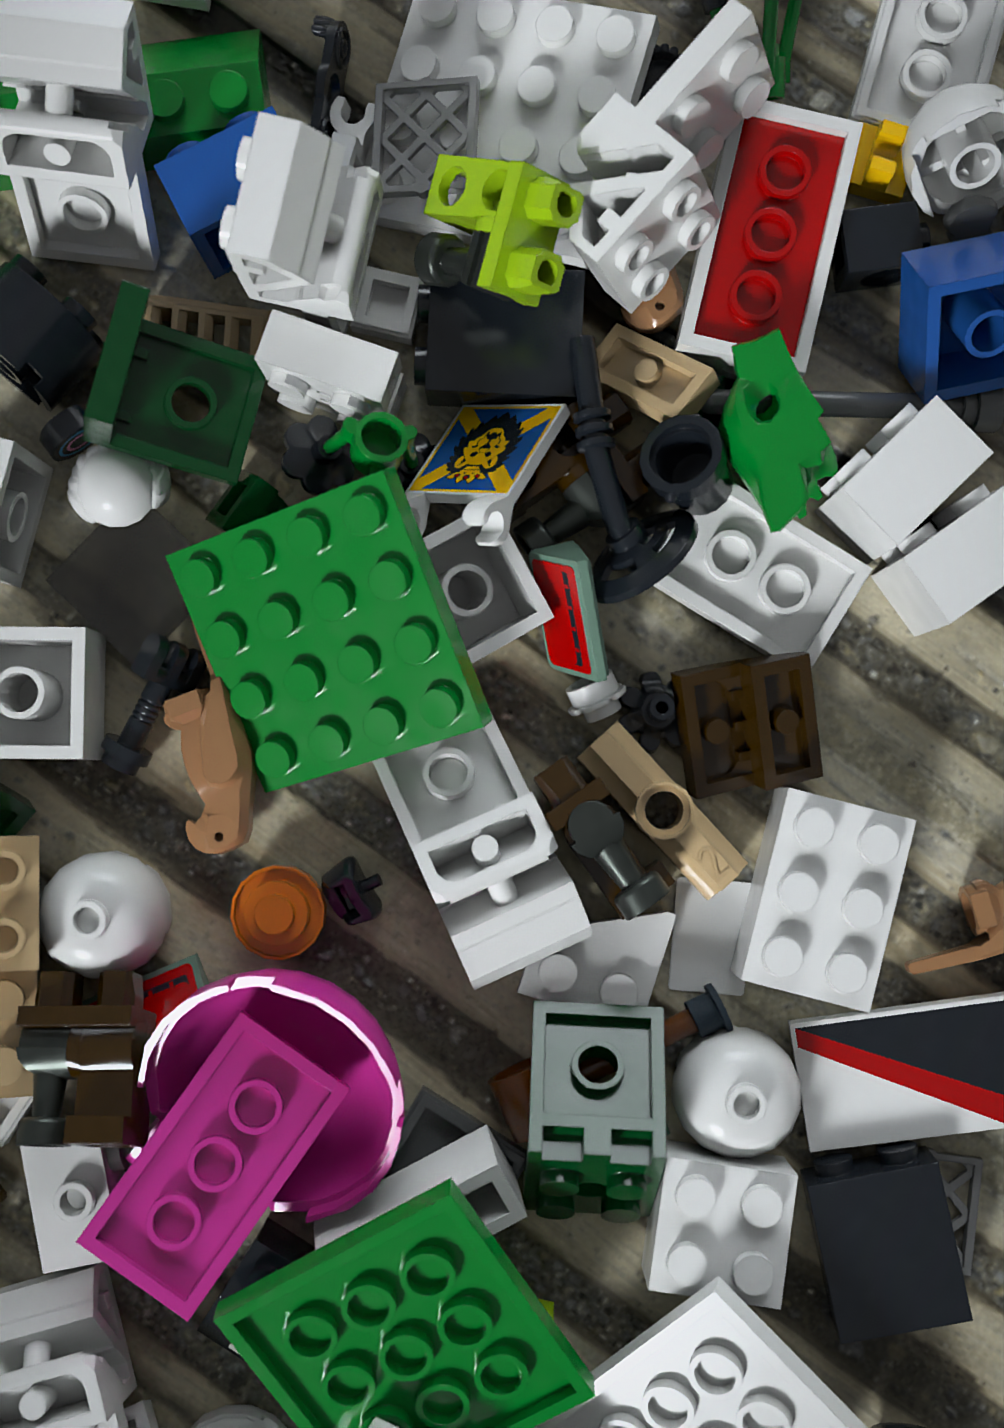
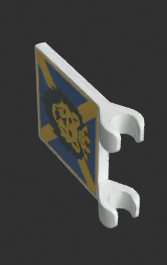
[405,404,570,546]

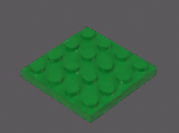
[165,466,493,793]
[213,1178,596,1428]

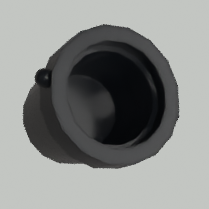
[639,413,733,515]

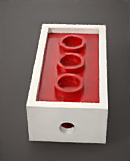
[673,100,863,380]

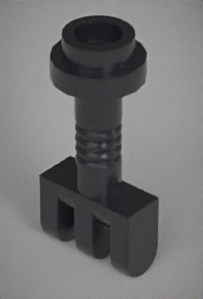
[101,633,207,776]

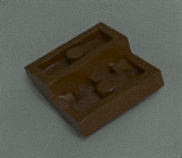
[670,652,823,800]

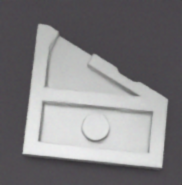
[517,910,677,1006]

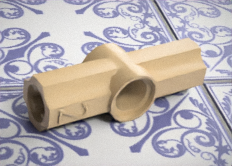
[576,720,748,900]

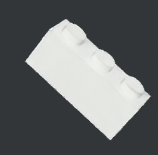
[314,1124,528,1250]

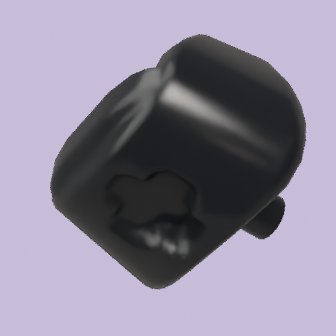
[321,856,383,925]

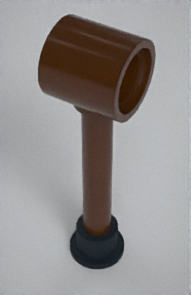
[487,983,733,1143]

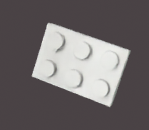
[653,482,873,668]

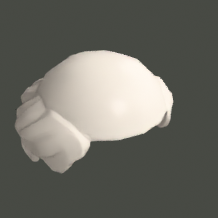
[67,445,171,527]

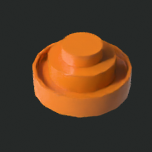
[230,864,327,960]

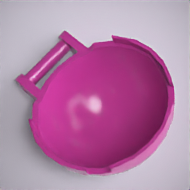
[124,968,404,1223]

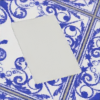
[668,877,751,996]

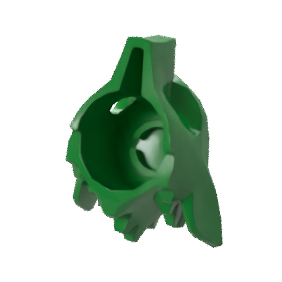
[718,328,838,533]

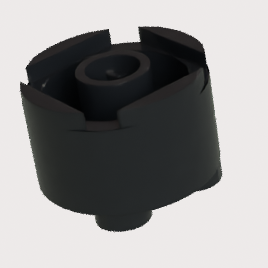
[0,254,104,412]

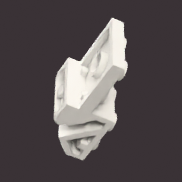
[0,0,160,271]
[568,0,775,314]
[219,111,384,334]
[372,713,592,990]
[0,1262,137,1428]

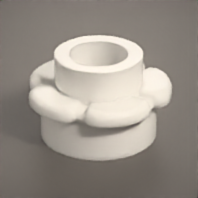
[565,669,626,723]

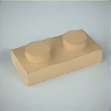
[596,323,720,422]

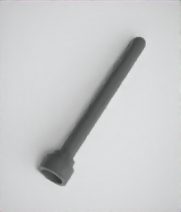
[701,388,1004,433]

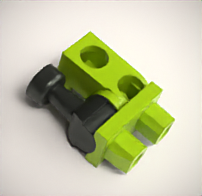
[414,154,584,307]

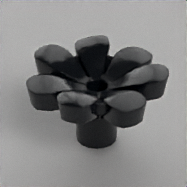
[618,671,681,754]

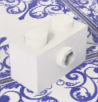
[20,1145,130,1274]

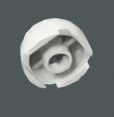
[901,83,1004,217]
[39,851,172,979]
[671,1025,801,1158]

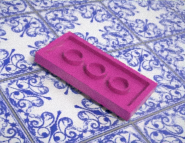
[76,1010,350,1322]

